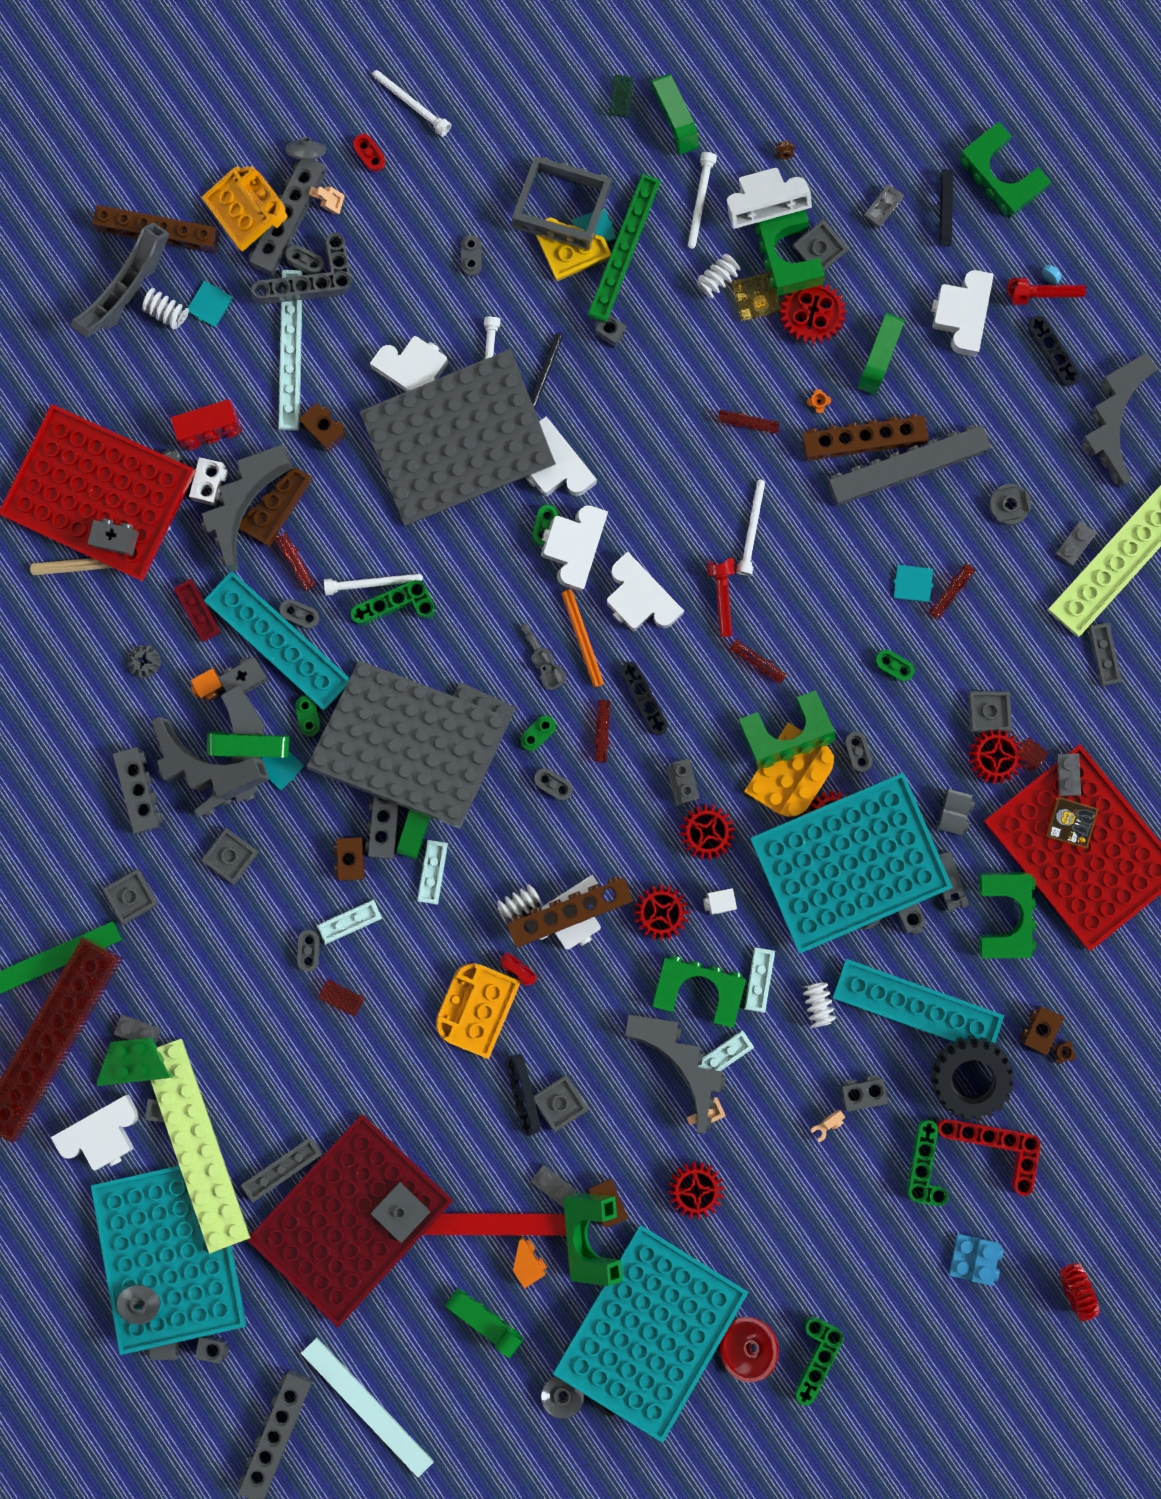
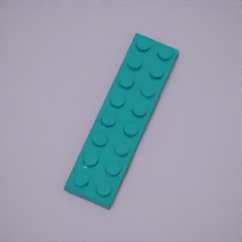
[204,572,350,711]
[832,959,1005,1043]

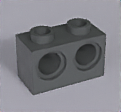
[840,1075,889,1112]

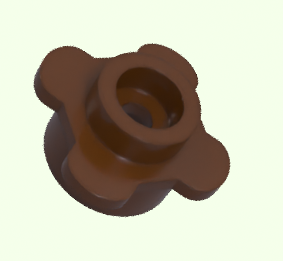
[775,141,796,159]
[1052,1041,1076,1064]

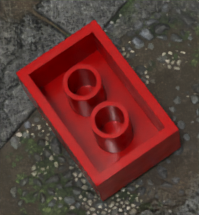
[171,399,243,451]

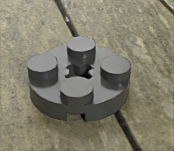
[989,484,1031,525]

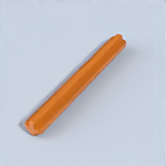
[562,590,604,687]

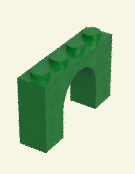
[959,122,1051,218]
[753,210,825,296]
[739,690,835,769]
[978,872,1036,959]
[652,955,746,1028]
[563,1193,623,1286]

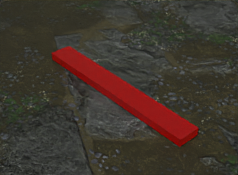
[423,1213,567,1236]

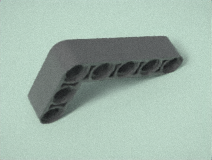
[251,232,351,305]

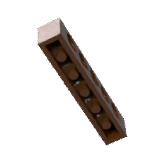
[92,205,219,254]
[802,414,929,462]
[507,876,633,948]

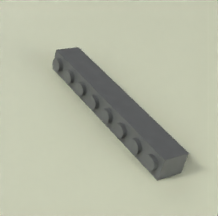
[827,425,992,507]

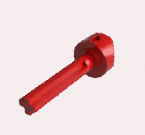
[1006,278,1086,305]
[707,558,735,637]

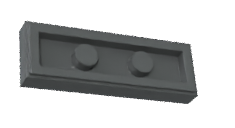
[1088,622,1122,687]

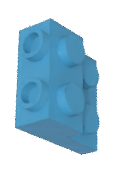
[949,1233,1004,1286]

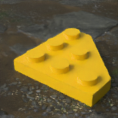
[536,217,611,281]

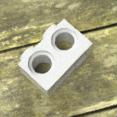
[189,457,228,506]
[703,888,737,915]

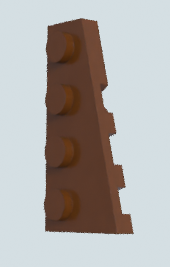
[239,467,313,547]

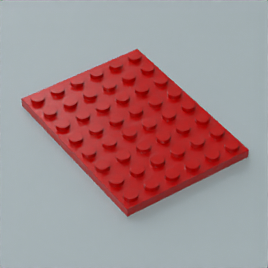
[0,404,196,582]
[983,744,1161,951]

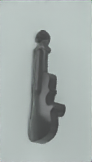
[521,623,567,690]

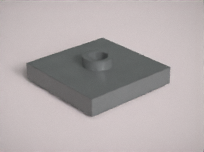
[792,219,849,271]
[968,691,1012,733]
[201,827,260,885]
[102,868,160,925]
[533,1074,589,1133]
[371,1182,431,1243]

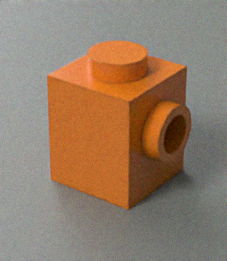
[191,668,225,701]

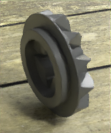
[128,645,161,678]

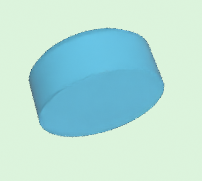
[1041,265,1061,285]

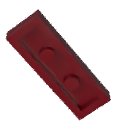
[173,579,221,643]

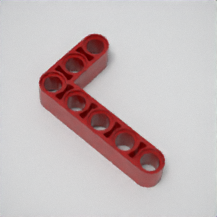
[936,1118,1041,1196]

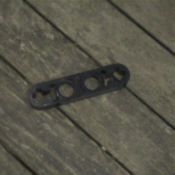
[939,169,953,247]
[1028,316,1080,387]
[621,661,667,736]
[505,1054,540,1136]

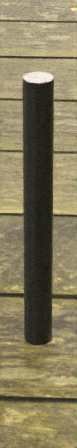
[531,332,563,409]

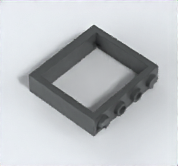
[512,156,612,251]

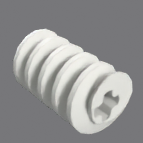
[696,254,740,299]
[142,288,189,329]
[497,884,544,925]
[803,982,836,1028]

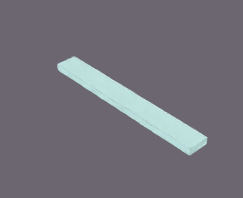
[278,270,303,431]
[301,1338,434,1477]

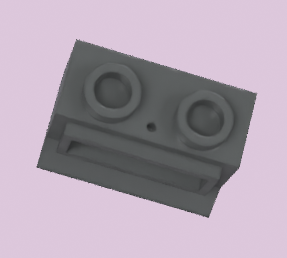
[666,759,700,806]

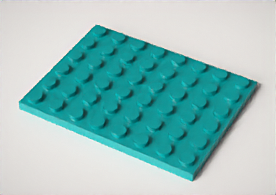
[750,772,953,954]
[91,1166,247,1355]
[553,1225,749,1443]

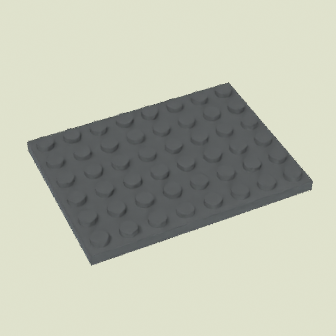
[360,349,556,526]
[307,660,510,829]

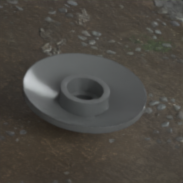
[285,137,326,159]
[116,1285,160,1324]
[541,1376,584,1419]

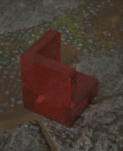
[1017,737,1049,771]

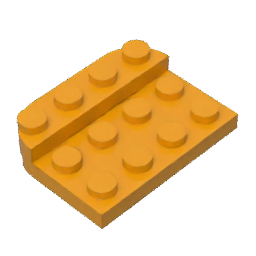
[201,166,287,252]
[744,722,834,817]
[436,963,521,1059]

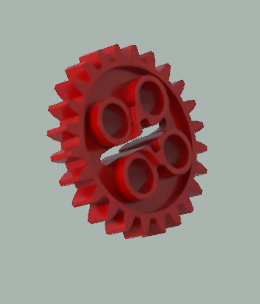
[780,284,846,346]

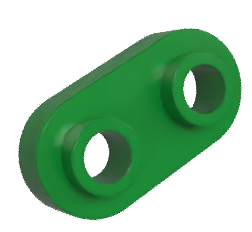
[532,505,558,546]
[875,650,915,682]
[295,696,321,737]
[521,716,556,751]

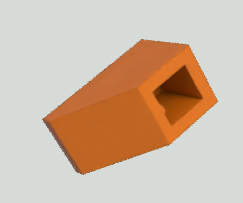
[513,1237,547,1289]

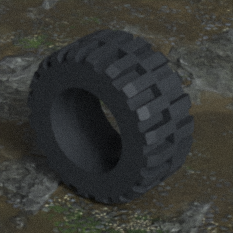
[931,1036,1014,1121]

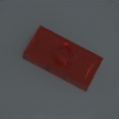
[318,979,365,1017]

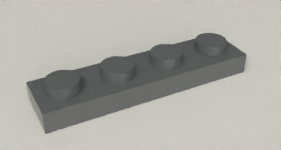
[241,1137,323,1203]

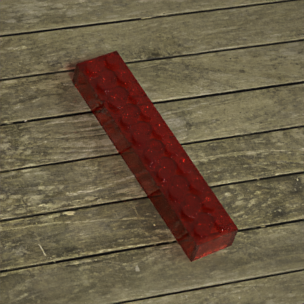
[0,937,123,1143]

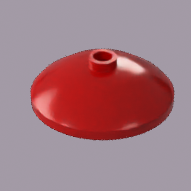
[719,1317,779,1383]

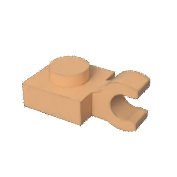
[309,187,345,214]
[687,1097,725,1125]
[810,1109,845,1142]

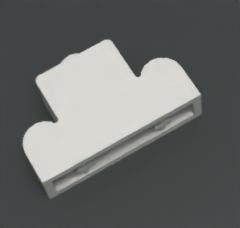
[727,168,812,229]
[931,270,994,357]
[370,336,448,392]
[526,416,597,496]
[541,506,608,591]
[607,552,684,631]
[525,875,604,950]
[51,1095,139,1170]

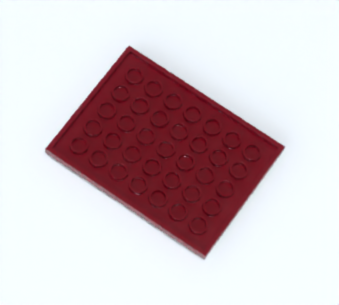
[247,1114,454,1328]

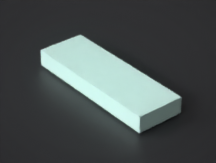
[417,840,448,905]
[317,900,382,945]
[744,947,775,1013]
[697,1030,754,1071]

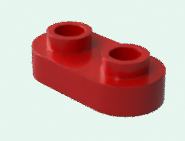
[353,134,385,172]
[500,952,538,986]

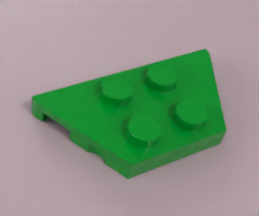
[97,1038,173,1086]

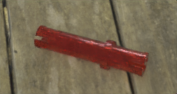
[717,409,780,435]
[275,532,316,591]
[929,563,976,620]
[729,639,787,684]
[594,700,611,763]

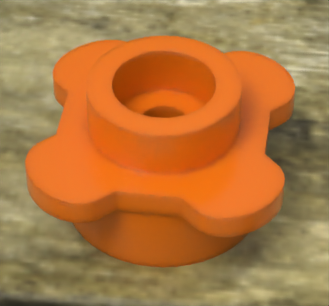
[807,389,831,414]

